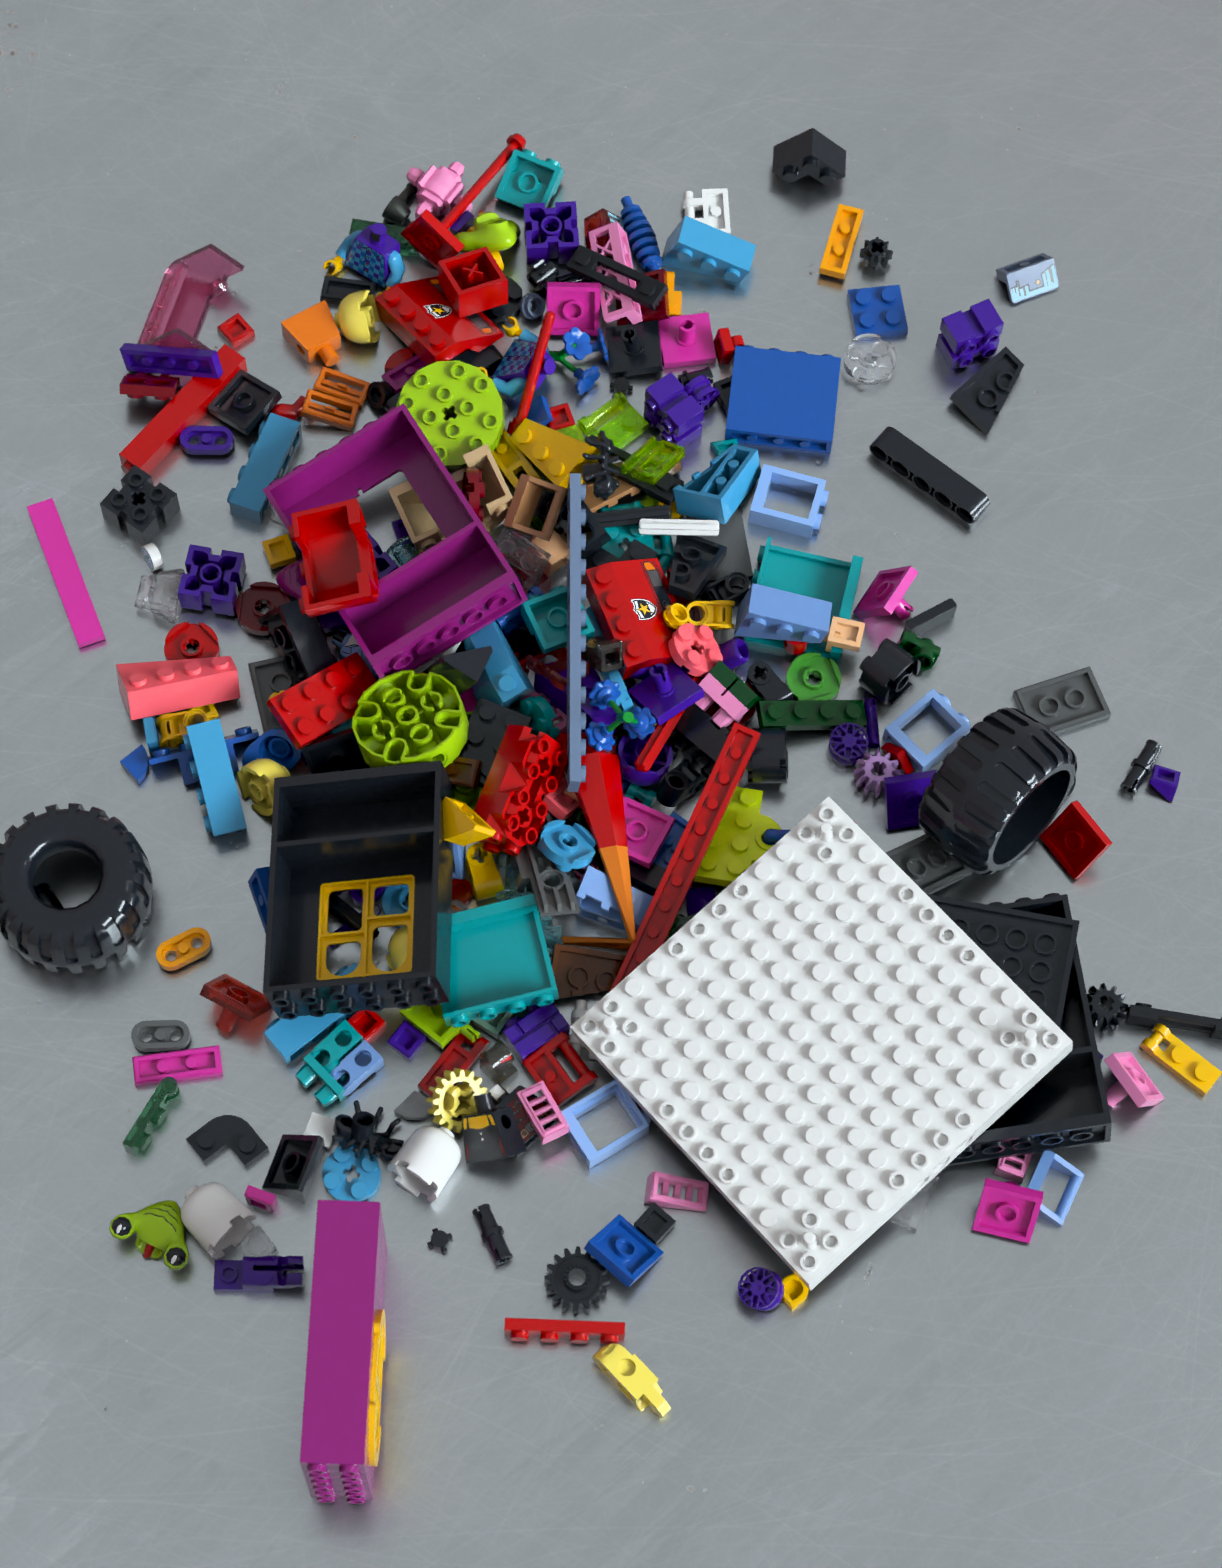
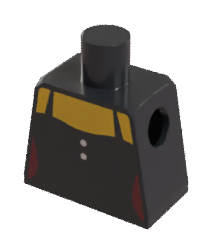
[462,1092,527,1164]

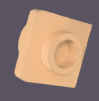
[823,616,865,652]

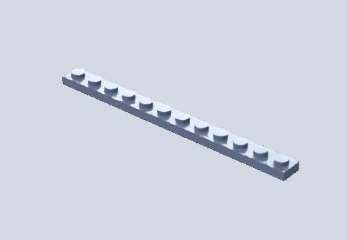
[567,473,586,792]

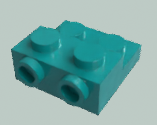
[494,148,564,210]
[520,585,595,654]

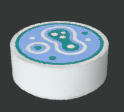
[142,543,163,571]

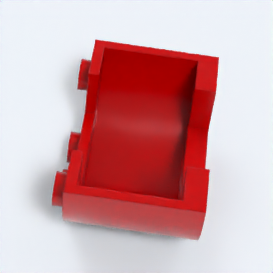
[289,498,379,617]

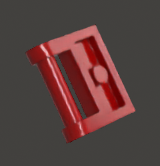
[522,1031,599,1108]

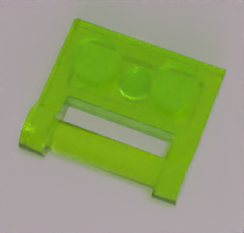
[577,391,649,449]

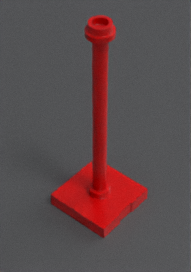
[400,133,526,270]

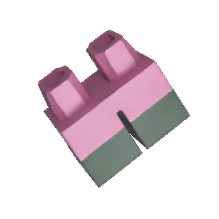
[695,660,762,728]

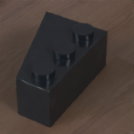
[667,703,729,778]

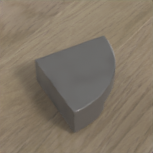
[394,1090,432,1120]

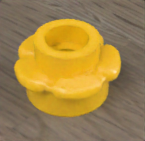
[663,603,689,630]

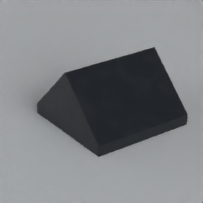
[421,646,493,696]
[262,1134,326,1203]

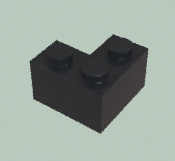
[772,128,846,186]

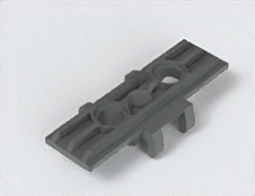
[510,811,581,916]

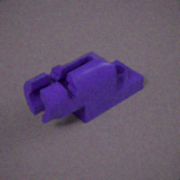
[213,1256,304,1293]

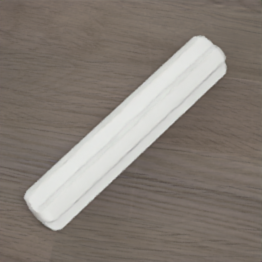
[639,518,719,536]

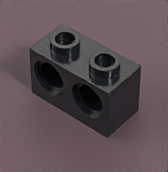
[555,497,612,558]

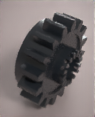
[544,1246,610,1314]

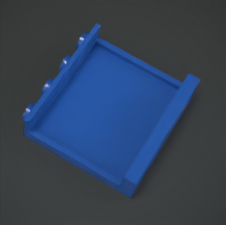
[725,345,841,454]

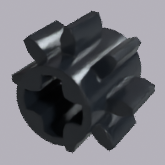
[859,237,893,271]
[527,259,559,291]

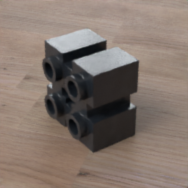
[100,465,180,546]

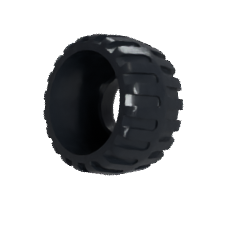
[918,707,1077,875]
[0,803,153,974]

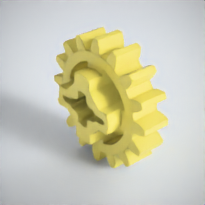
[426,1068,487,1133]

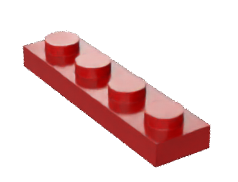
[504,1318,625,1345]

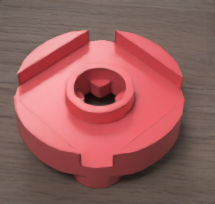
[668,623,723,677]

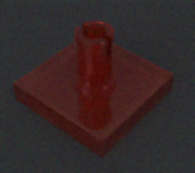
[200,974,271,1032]

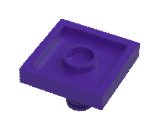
[627,662,705,726]
[884,770,936,830]

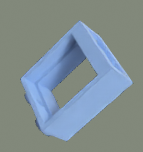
[748,464,829,539]
[882,688,971,773]
[561,1080,651,1169]

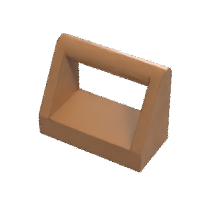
[503,473,568,541]

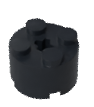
[859,638,921,705]
[746,727,788,784]

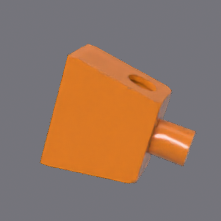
[281,300,341,367]

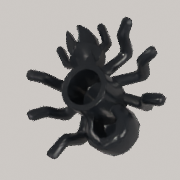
[582,430,620,501]
[332,1100,404,1162]

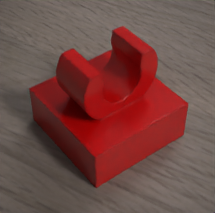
[714,328,744,365]

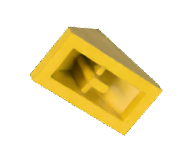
[442,797,496,846]

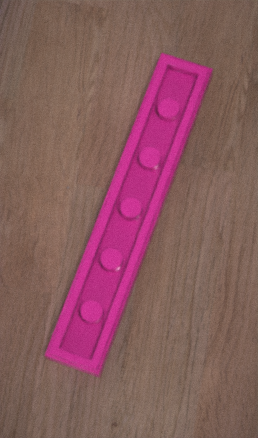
[27,498,105,648]

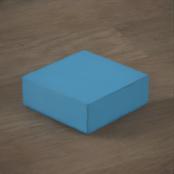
[143,717,160,755]

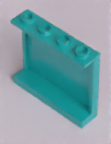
[743,536,864,665]
[441,893,559,1027]

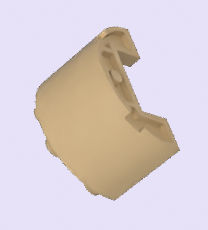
[388,444,513,552]

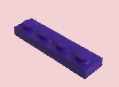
[120,343,223,379]

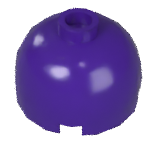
[616,733,673,787]

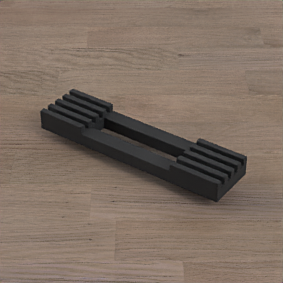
[566,245,668,311]
[585,434,684,506]
[1125,1003,1222,1040]

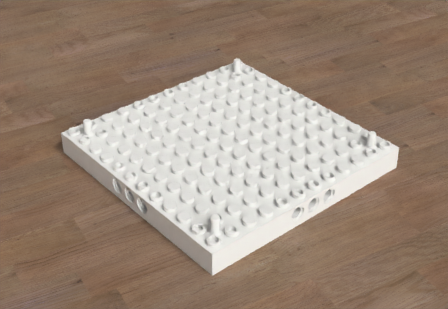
[570,796,1073,1291]

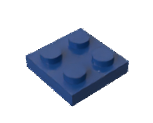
[847,284,908,340]
[584,1214,664,1288]

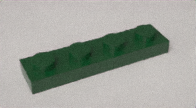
[756,700,867,730]

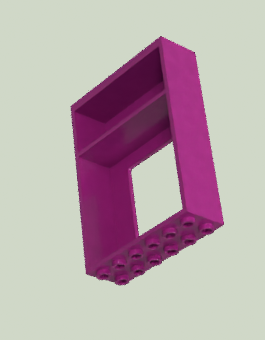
[263,403,528,679]

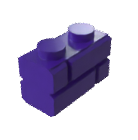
[502,1003,570,1065]

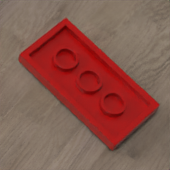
[266,652,377,750]

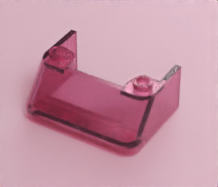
[137,244,244,350]

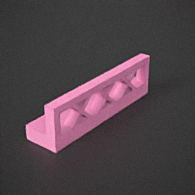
[589,221,643,325]

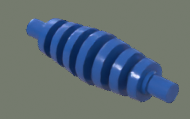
[620,196,663,272]

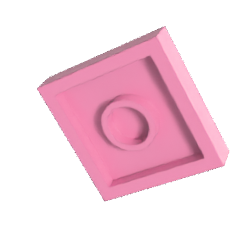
[1104,1051,1164,1108]

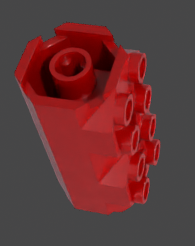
[474,725,568,856]

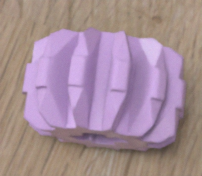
[853,750,901,799]

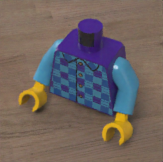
[323,223,405,297]
[478,316,556,397]

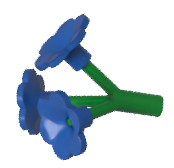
[549,327,609,395]

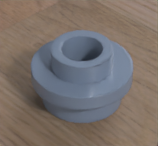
[520,293,545,319]

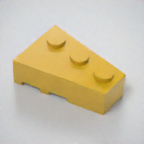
[509,418,600,489]

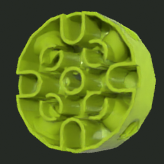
[396,360,505,472]
[352,670,469,768]

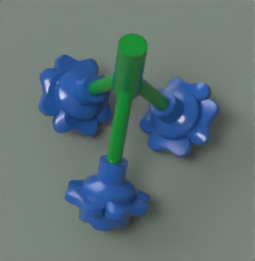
[585,679,657,752]

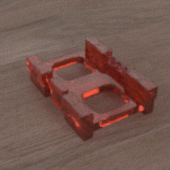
[526,647,590,691]

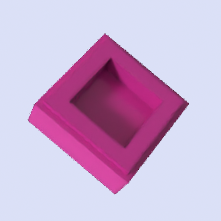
[244,1185,278,1213]

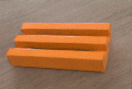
[313,366,371,409]
[300,389,359,432]

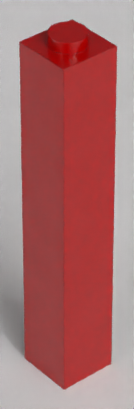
[119,344,247,474]

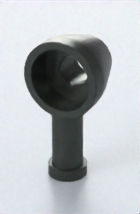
[382,182,418,225]

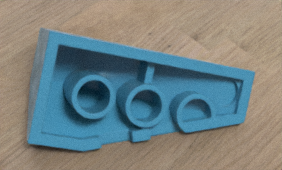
[463,620,535,708]

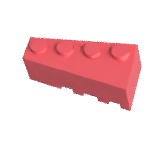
[116,656,240,721]

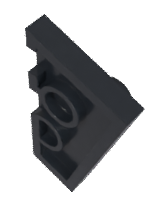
[949,347,1024,436]
[668,535,727,602]

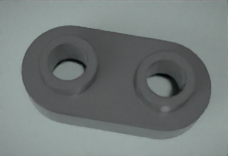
[131,1020,191,1052]

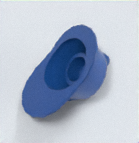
[242,728,302,771]

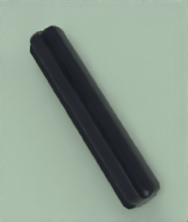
[593,505,671,528]
[328,892,379,940]

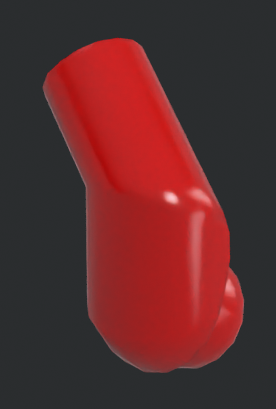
[270,396,305,421]

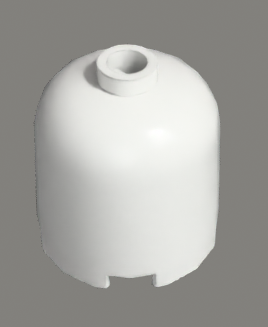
[387,1126,461,1201]
[181,1182,257,1259]

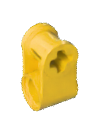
[685,600,735,630]
[155,709,209,749]
[466,843,504,901]

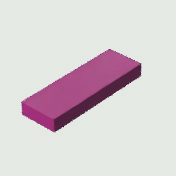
[132,1045,223,1087]

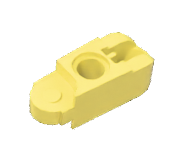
[592,1343,671,1418]

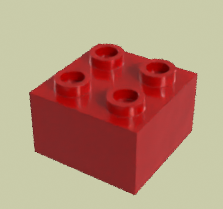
[438,246,508,318]

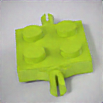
[400,1003,480,1049]

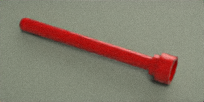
[507,311,555,435]

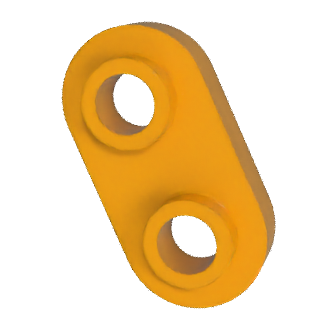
[156,927,212,971]

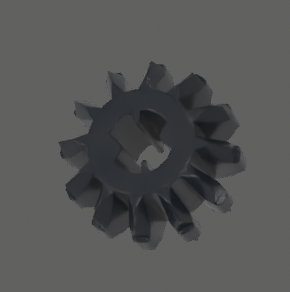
[1087,983,1129,1033]

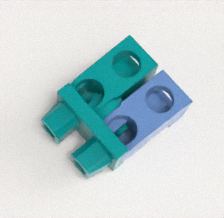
[295,1019,385,1108]

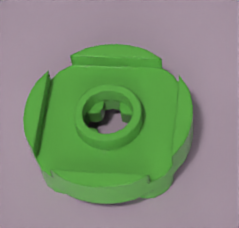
[786,652,841,700]

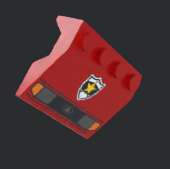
[374,276,504,366]
[581,558,697,680]

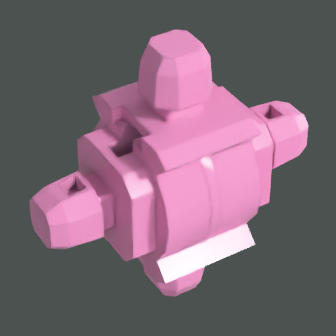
[407,161,473,218]

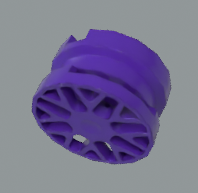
[684,375,720,412]
[828,723,869,767]
[738,1267,784,1311]

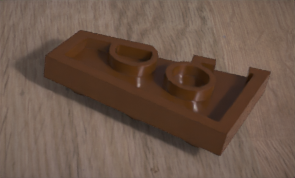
[551,943,626,1000]

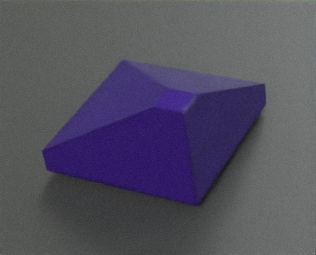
[1149,764,1181,802]
[686,887,715,916]

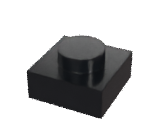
[634,1202,676,1245]

